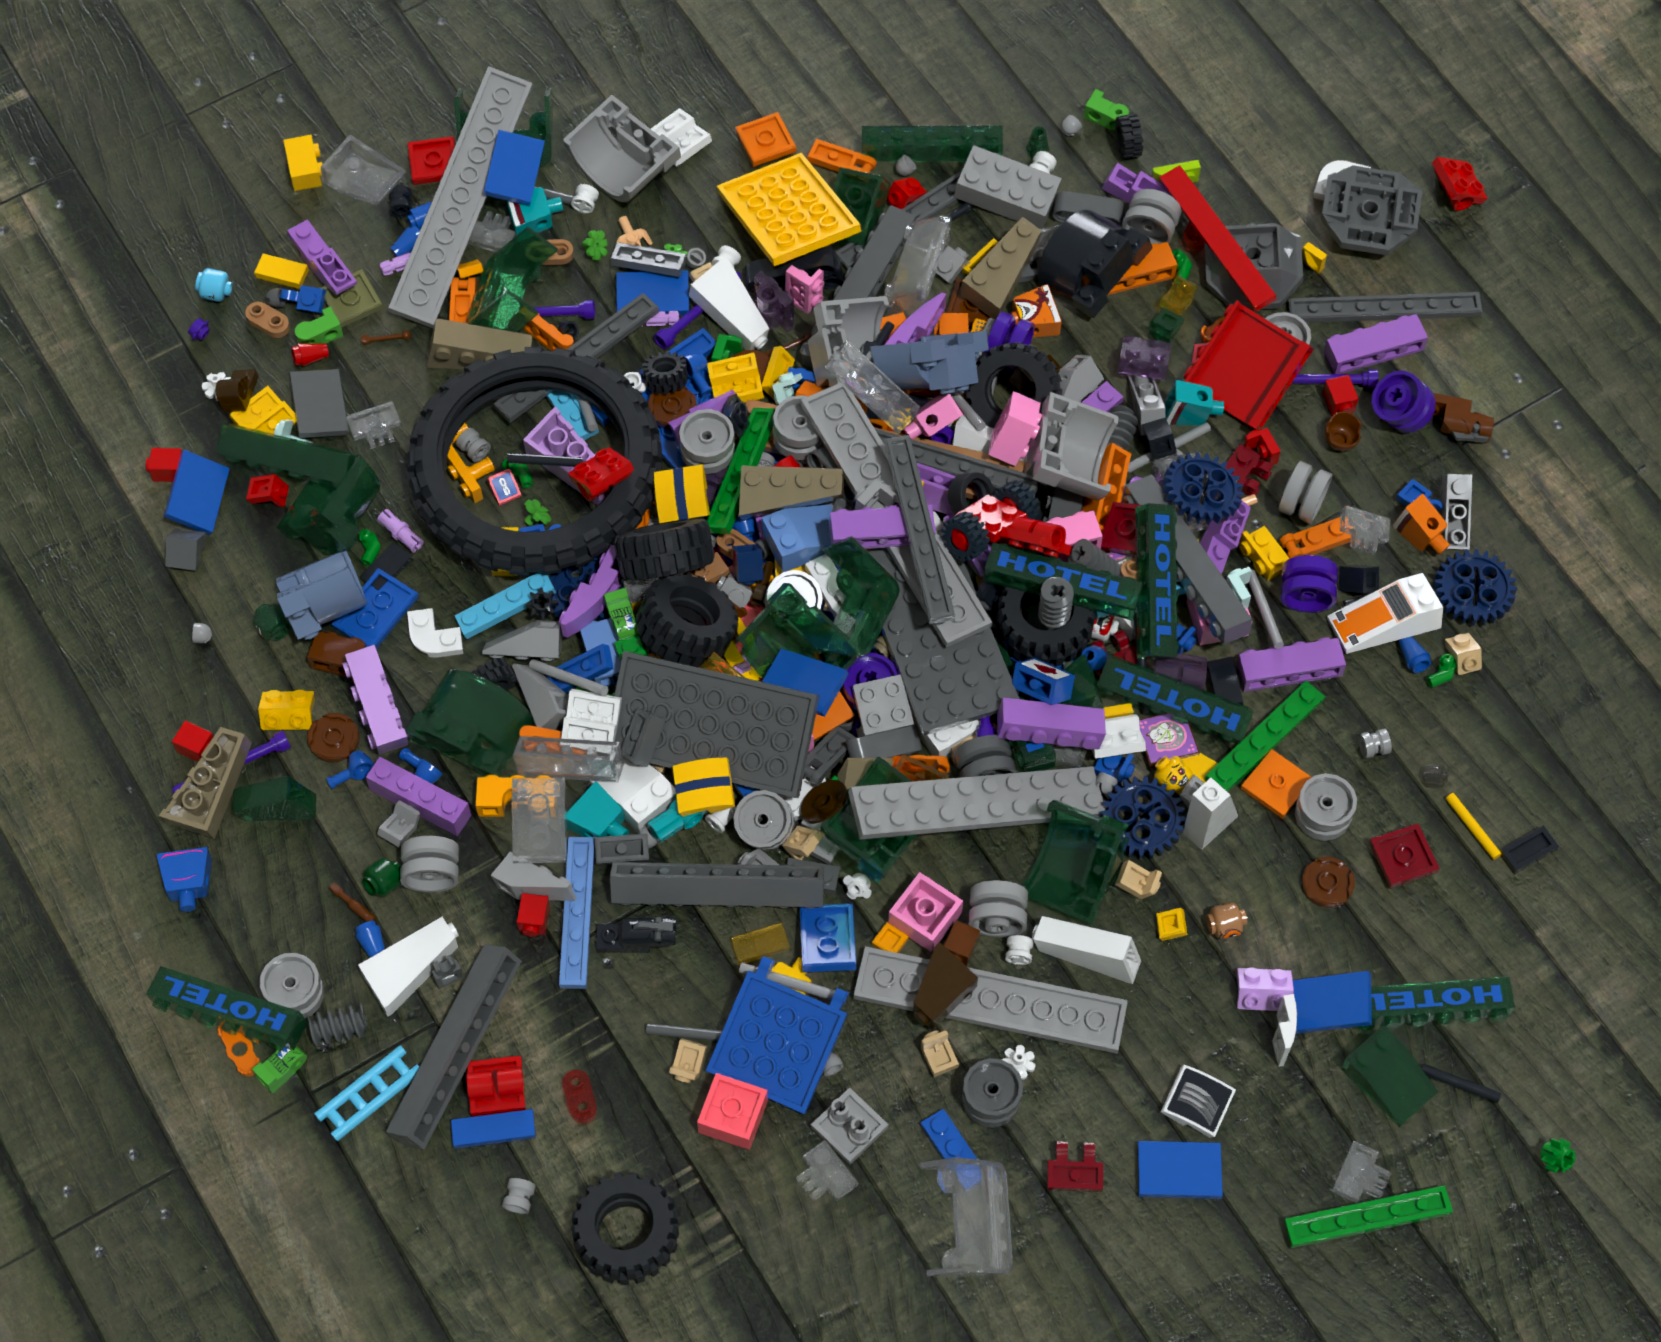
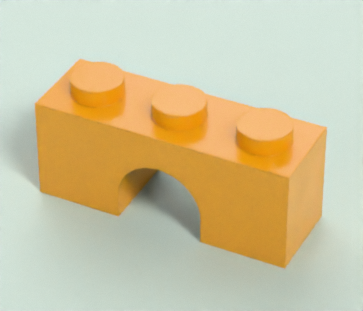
[476,775,558,817]

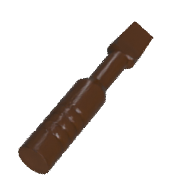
[329,883,377,922]

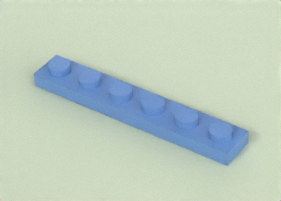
[559,837,595,989]

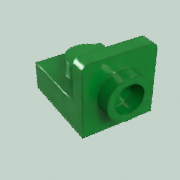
[712,334,743,362]
[614,634,647,663]

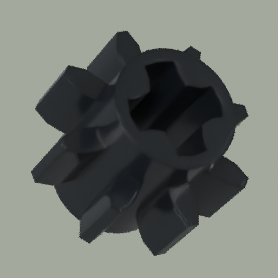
[526,587,559,621]

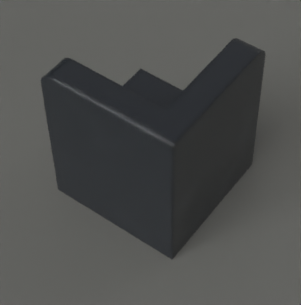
[1142,418,1177,460]
[1339,564,1379,593]

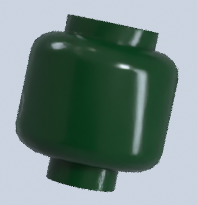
[362,858,401,897]

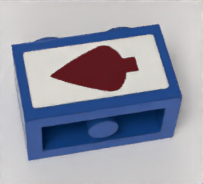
[1012,658,1075,705]

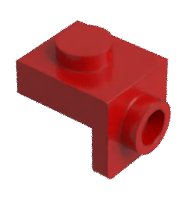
[885,177,927,209]

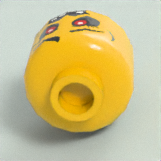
[1154,756,1193,795]

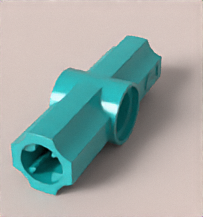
[648,799,708,843]

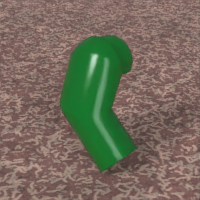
[1172,249,1192,285]
[502,459,534,488]
[359,529,381,566]
[1426,654,1456,688]

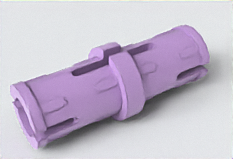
[377,509,424,553]

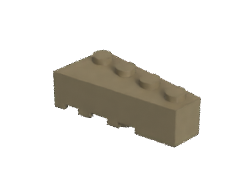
[960,217,1041,320]
[427,318,532,369]
[739,466,844,520]
[159,727,252,839]

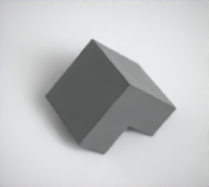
[165,528,206,570]

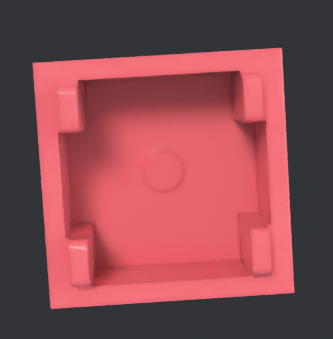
[697,1073,768,1150]

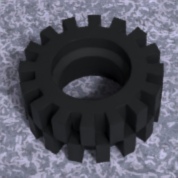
[1115,114,1143,159]
[642,351,688,394]
[466,658,517,703]

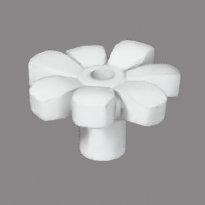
[202,372,231,401]
[1002,1045,1035,1080]

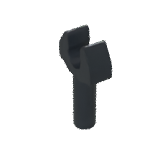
[861,321,895,365]

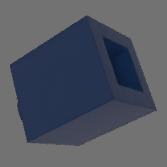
[732,544,764,585]

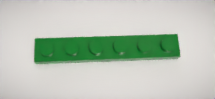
[707,408,775,534]
[1204,681,1326,792]
[1284,1185,1453,1248]

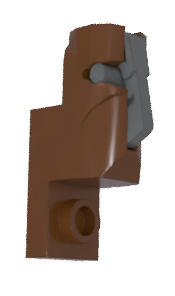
[1432,393,1494,443]

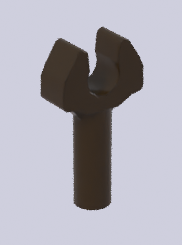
[751,561,775,607]

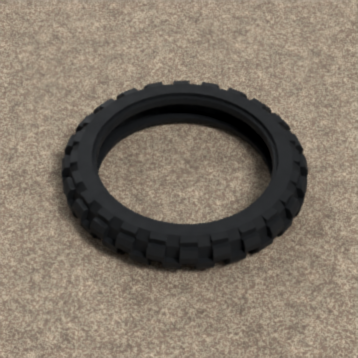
[407,346,662,576]

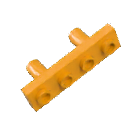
[447,423,495,503]

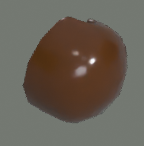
[1324,411,1362,451]

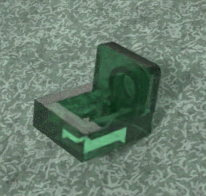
[1149,307,1184,344]

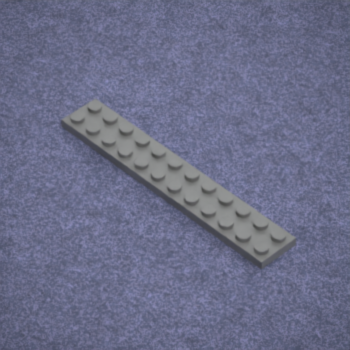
[388,66,532,328]
[801,381,992,648]

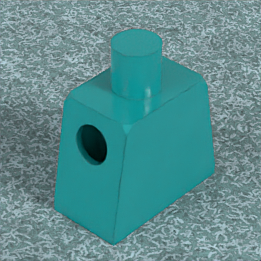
[563,781,629,837]

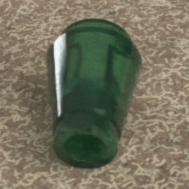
[1026,126,1049,158]

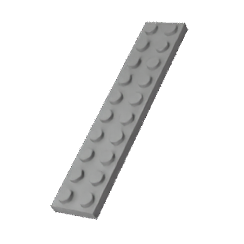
[848,766,1105,839]
[854,946,1128,1054]

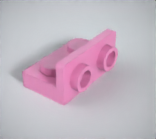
[785,265,824,314]

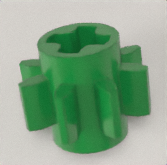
[1541,1138,1576,1173]

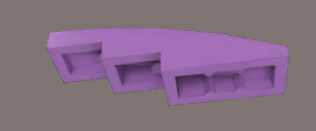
[885,293,946,345]

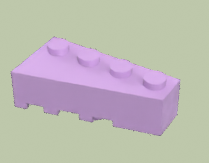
[523,406,614,506]
[342,645,408,755]

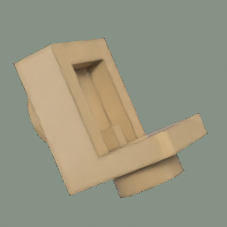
[1445,633,1482,675]
[1115,860,1162,899]
[921,1030,959,1077]
[669,1039,707,1083]

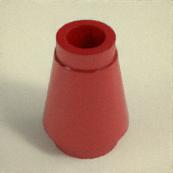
[291,343,329,367]

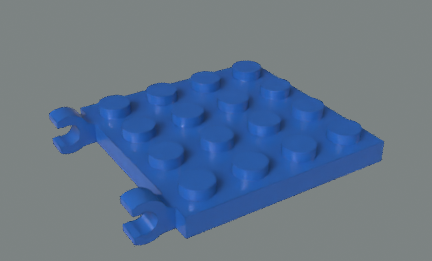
[706,956,849,1114]

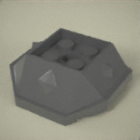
[1321,165,1423,256]
[1205,223,1303,310]

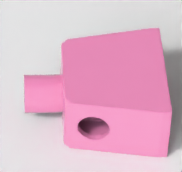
[903,394,963,440]

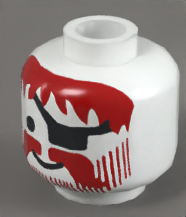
[1091,605,1120,642]

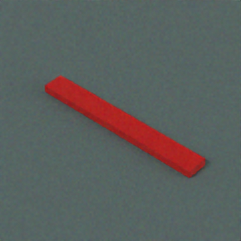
[1159,165,1277,311]

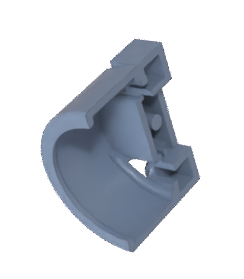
[870,331,989,394]
[276,549,367,640]

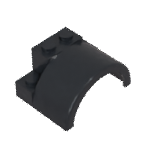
[1038,210,1153,319]

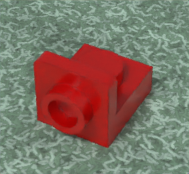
[1243,428,1281,465]
[246,474,289,507]

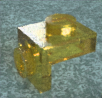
[1159,276,1198,316]

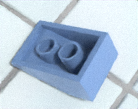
[762,504,838,572]

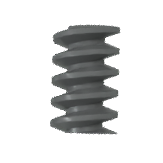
[1107,405,1139,451]
[1068,539,1120,587]
[1038,577,1074,629]
[308,1004,367,1047]

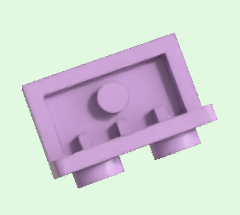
[1237,968,1294,1011]

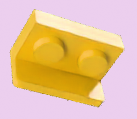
[1239,526,1290,582]

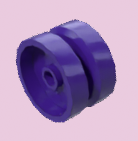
[984,311,1035,372]
[1372,371,1436,433]
[1280,555,1338,613]
[840,653,898,716]

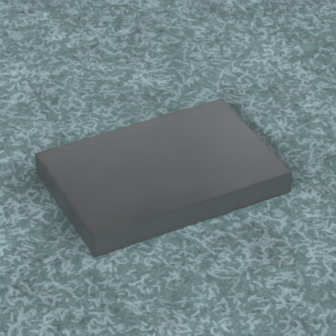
[289,369,348,438]

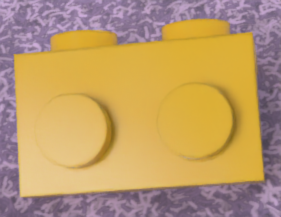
[258,690,315,730]

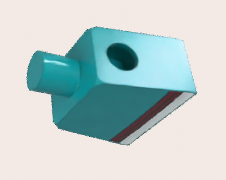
[506,187,563,240]
[1164,380,1224,426]

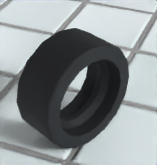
[947,472,994,515]

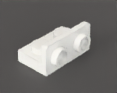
[1091,714,1146,759]

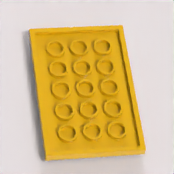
[717,153,861,266]

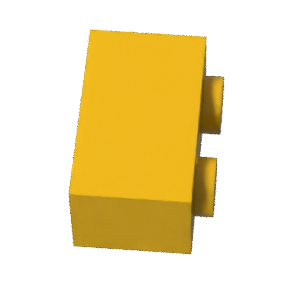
[284,135,325,191]

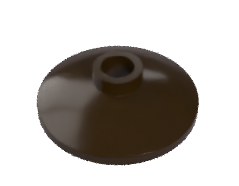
[801,780,848,823]

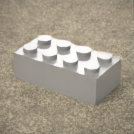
[954,145,1062,230]

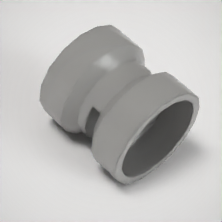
[456,428,491,462]
[1358,728,1392,758]
[502,1178,536,1214]

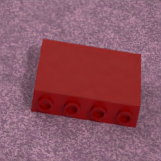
[1184,300,1314,431]

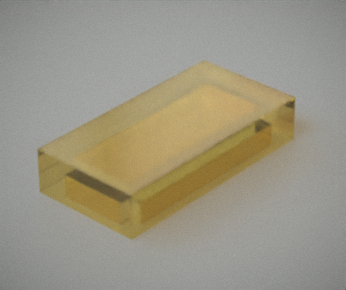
[731,923,790,965]

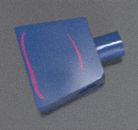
[157,847,212,912]

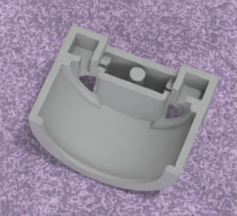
[563,95,681,202]
[807,296,901,399]
[1024,392,1119,501]

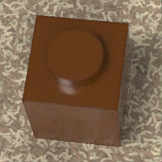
[944,921,980,967]

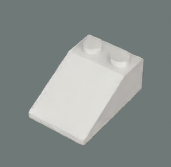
[590,756,677,834]

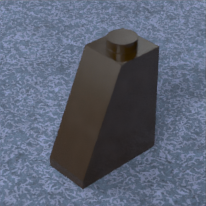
[913,942,978,1030]

